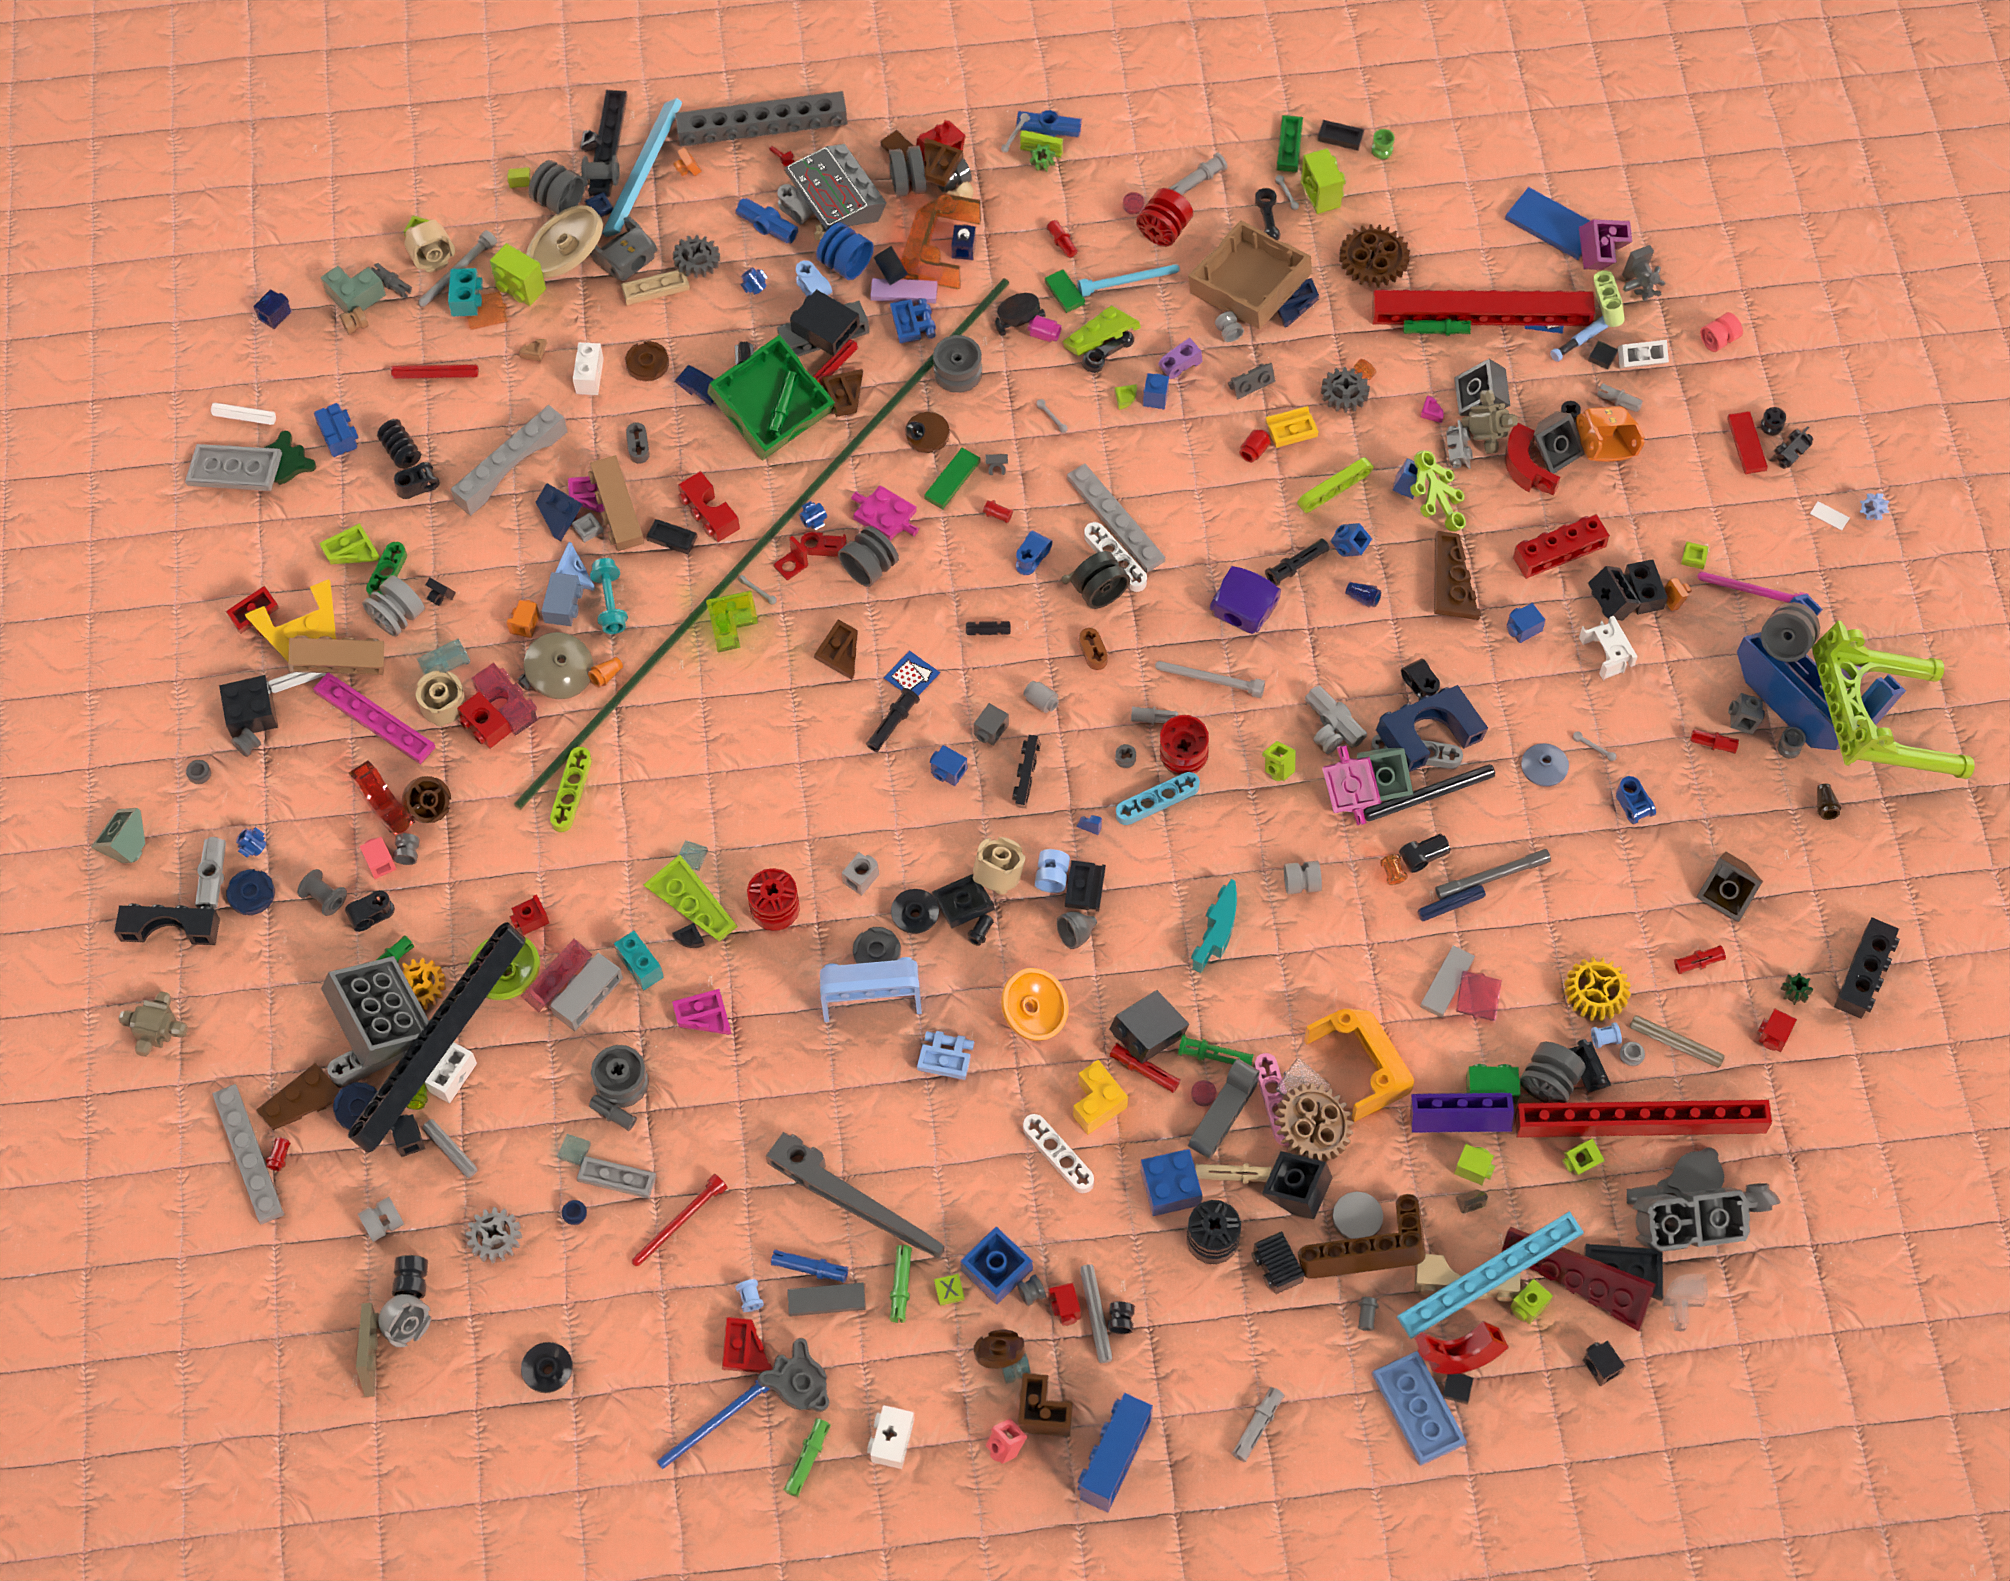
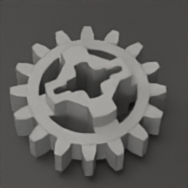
[466,1207,522,1263]

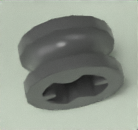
[1115,744,1136,768]

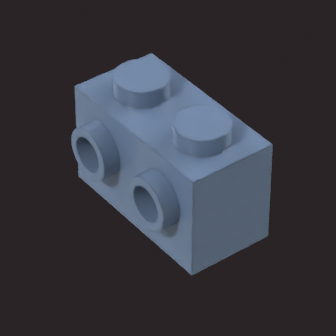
[541,572,583,626]

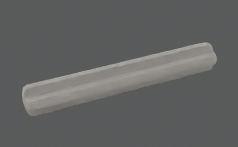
[1080,1264,1112,1363]

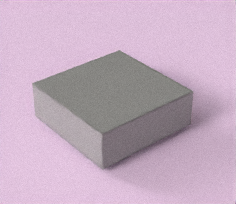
[572,512,604,543]

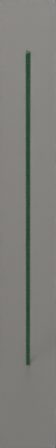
[514,278,1009,810]

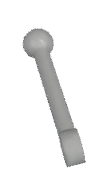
[1001,113,1030,153]
[1276,175,1299,210]
[1037,399,1068,433]
[738,575,777,605]
[1573,731,1617,761]

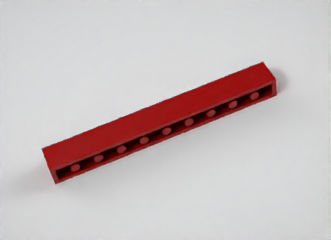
[1372,289,1595,326]
[1515,1099,1772,1138]

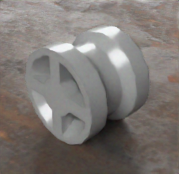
[1313,724,1343,754]

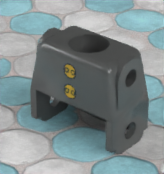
[590,215,658,281]

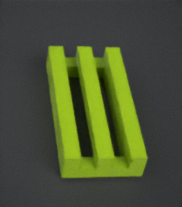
[1020,130,1063,158]

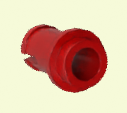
[983,500,1013,524]
[266,1137,291,1171]

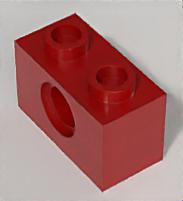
[457,692,511,749]

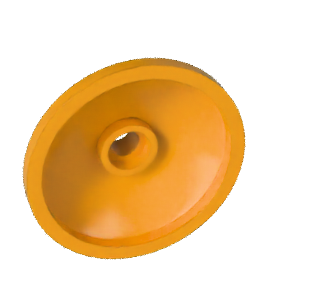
[1001,968,1068,1041]

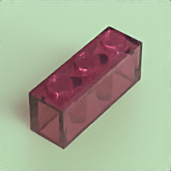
[521,938,592,1012]

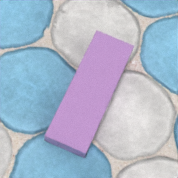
[871,278,938,303]

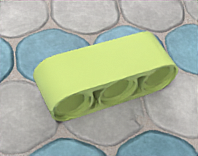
[1594,270,1625,327]

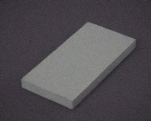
[185,444,282,491]

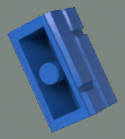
[314,403,359,457]

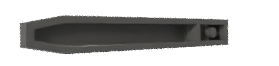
[766,1132,945,1258]

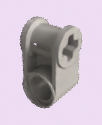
[777,184,814,224]

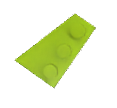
[1062,305,1141,356]

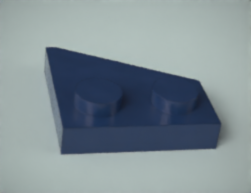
[1277,278,1319,328]
[536,483,583,541]

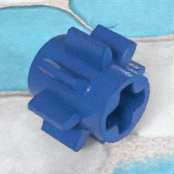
[740,267,768,295]
[799,501,827,530]
[236,827,266,857]

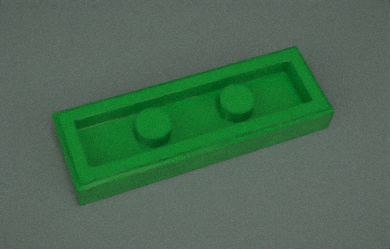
[1276,115,1303,172]
[924,448,981,509]

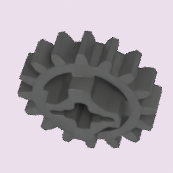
[673,235,720,278]
[1321,367,1370,413]

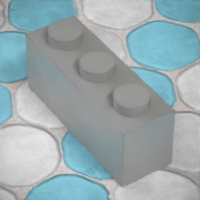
[550,952,623,1031]

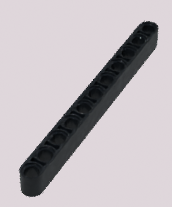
[348,922,526,1153]

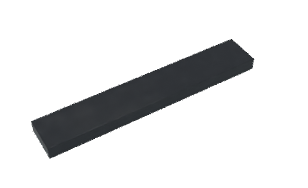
[588,90,628,197]

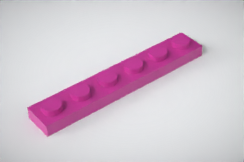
[313,672,436,765]

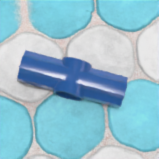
[1016,110,1082,138]
[736,198,798,244]

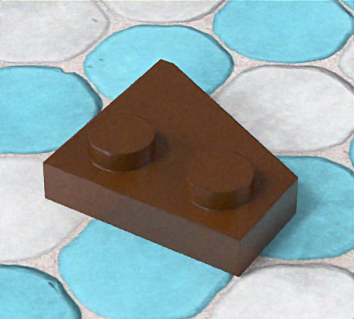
[925,138,964,187]
[814,619,858,680]

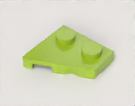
[319,523,380,564]

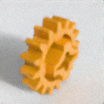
[402,958,447,1010]

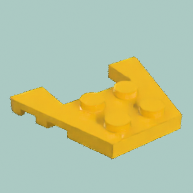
[245,579,336,662]

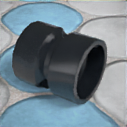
[392,1255,428,1299]

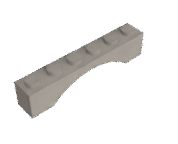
[451,405,568,516]

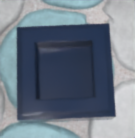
[585,192,613,217]

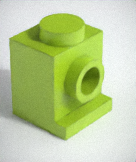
[1262,741,1296,781]
[1562,1138,1605,1175]

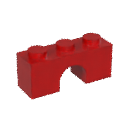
[678,471,740,542]

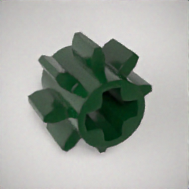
[1780,973,1813,1005]

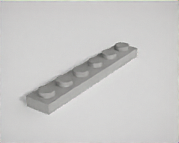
[1067,464,1165,573]
[212,1084,285,1225]

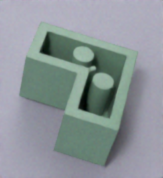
[320,266,386,318]

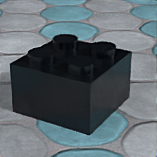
[219,675,278,738]

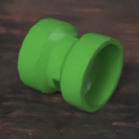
[1372,129,1395,159]

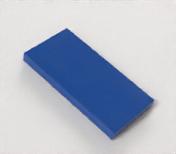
[1505,187,1590,260]

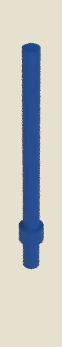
[657,1380,771,1469]

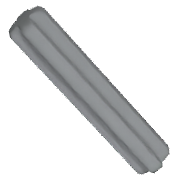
[423,1119,478,1178]

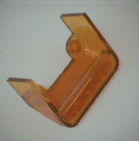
[901,194,981,290]

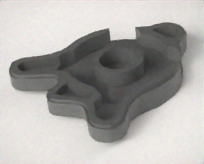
[1657,1147,1724,1198]
[757,1338,829,1412]

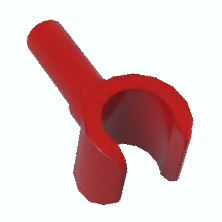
[769,146,795,167]

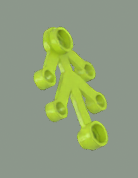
[1410,451,1466,532]

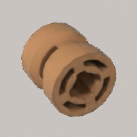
[339,306,369,335]

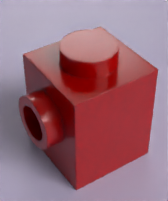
[1758,1008,1797,1052]

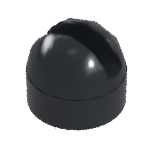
[905,421,925,440]

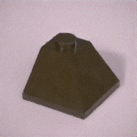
[1697,852,1763,922]

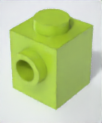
[1454,1144,1496,1185]
[1510,1279,1553,1325]

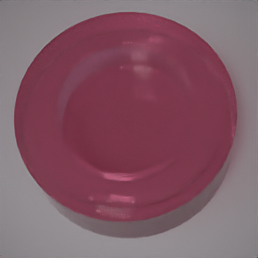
[1123,192,1144,214]
[1191,1080,1216,1106]

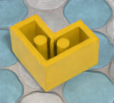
[1073,1060,1128,1135]

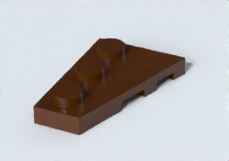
[256,1063,340,1130]

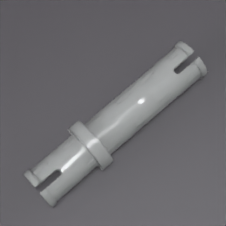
[1231,1387,1285,1462]

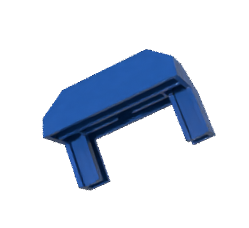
[1737,594,1906,750]

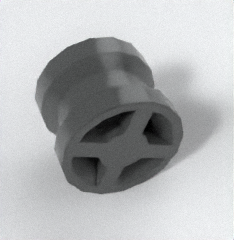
[231,728,261,757]
[1017,1275,1046,1306]

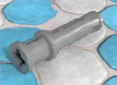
[1169,153,1227,195]

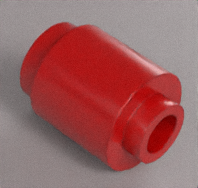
[1239,429,1271,463]

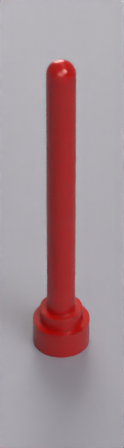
[632,1173,728,1266]

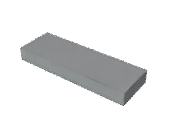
[1420,945,1475,1018]
[577,1156,657,1199]

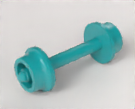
[590,558,628,634]

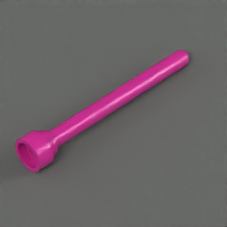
[1697,572,1809,603]

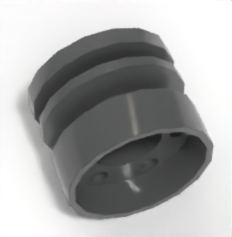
[528,160,585,214]
[838,526,899,587]
[1519,1041,1586,1103]

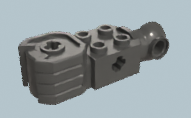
[1633,1183,1781,1252]

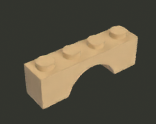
[1414,1254,1520,1302]

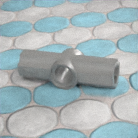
[1305,686,1367,748]
[195,837,226,909]

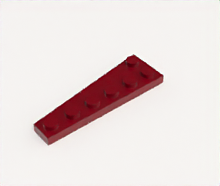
[1501,1227,1656,1331]

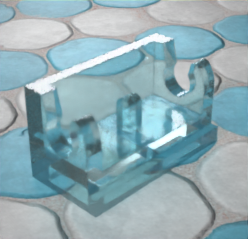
[417,638,471,675]

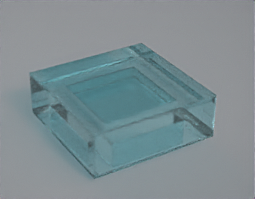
[679,840,708,871]
[557,1134,591,1166]

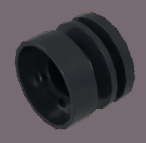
[1186,1200,1241,1265]

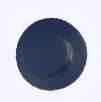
[562,1200,587,1225]

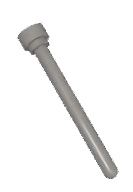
[418,230,498,307]
[1155,661,1265,698]

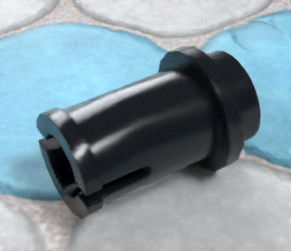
[968,914,994,946]

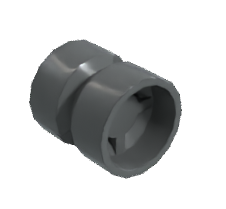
[937,158,972,193]

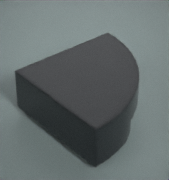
[581,130,601,152]
[672,923,705,948]

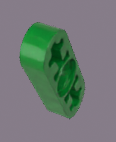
[366,542,407,598]

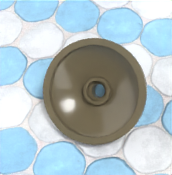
[524,632,594,699]

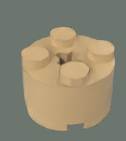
[405,220,455,272]
[415,671,466,727]
[973,837,1025,894]

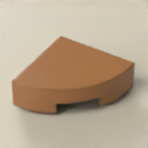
[519,339,547,361]

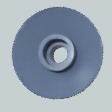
[1521,743,1569,787]

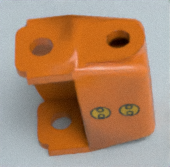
[1576,406,1645,462]

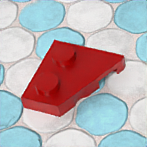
[722,1317,772,1373]

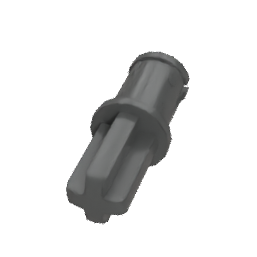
[589,1095,637,1131]

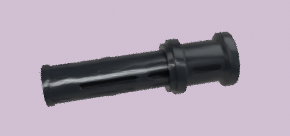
[1265,538,1330,586]
[866,688,920,752]

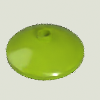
[468,937,540,1000]

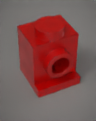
[509,894,550,935]
[1048,1283,1081,1326]

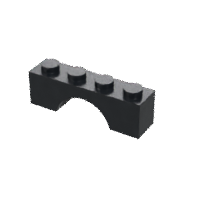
[114,903,220,945]

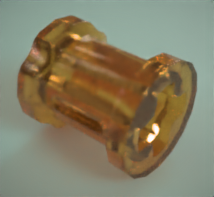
[1380,854,1408,885]

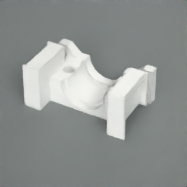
[1579,616,1638,681]

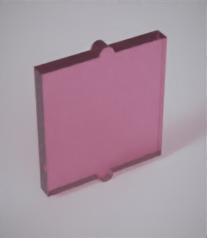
[1456,971,1502,1021]

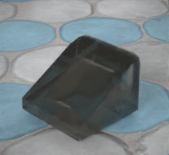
[1456,1190,1488,1214]

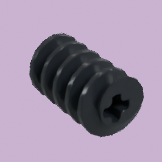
[377,419,422,469]

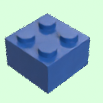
[1140,1149,1202,1216]
[960,1226,1033,1305]

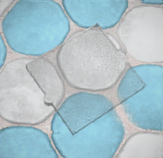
[1275,1058,1331,1112]

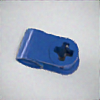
[1016,530,1053,575]
[1616,776,1656,824]

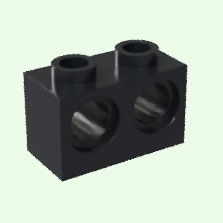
[1624,559,1668,615]

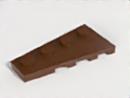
[1434,531,1481,620]

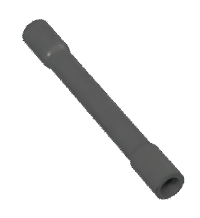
[1435,849,1551,900]

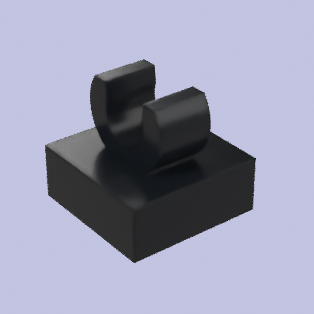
[425,577,456,606]

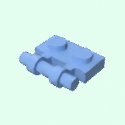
[917,1031,975,1080]

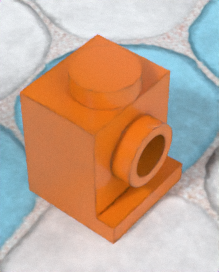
[506,599,540,638]

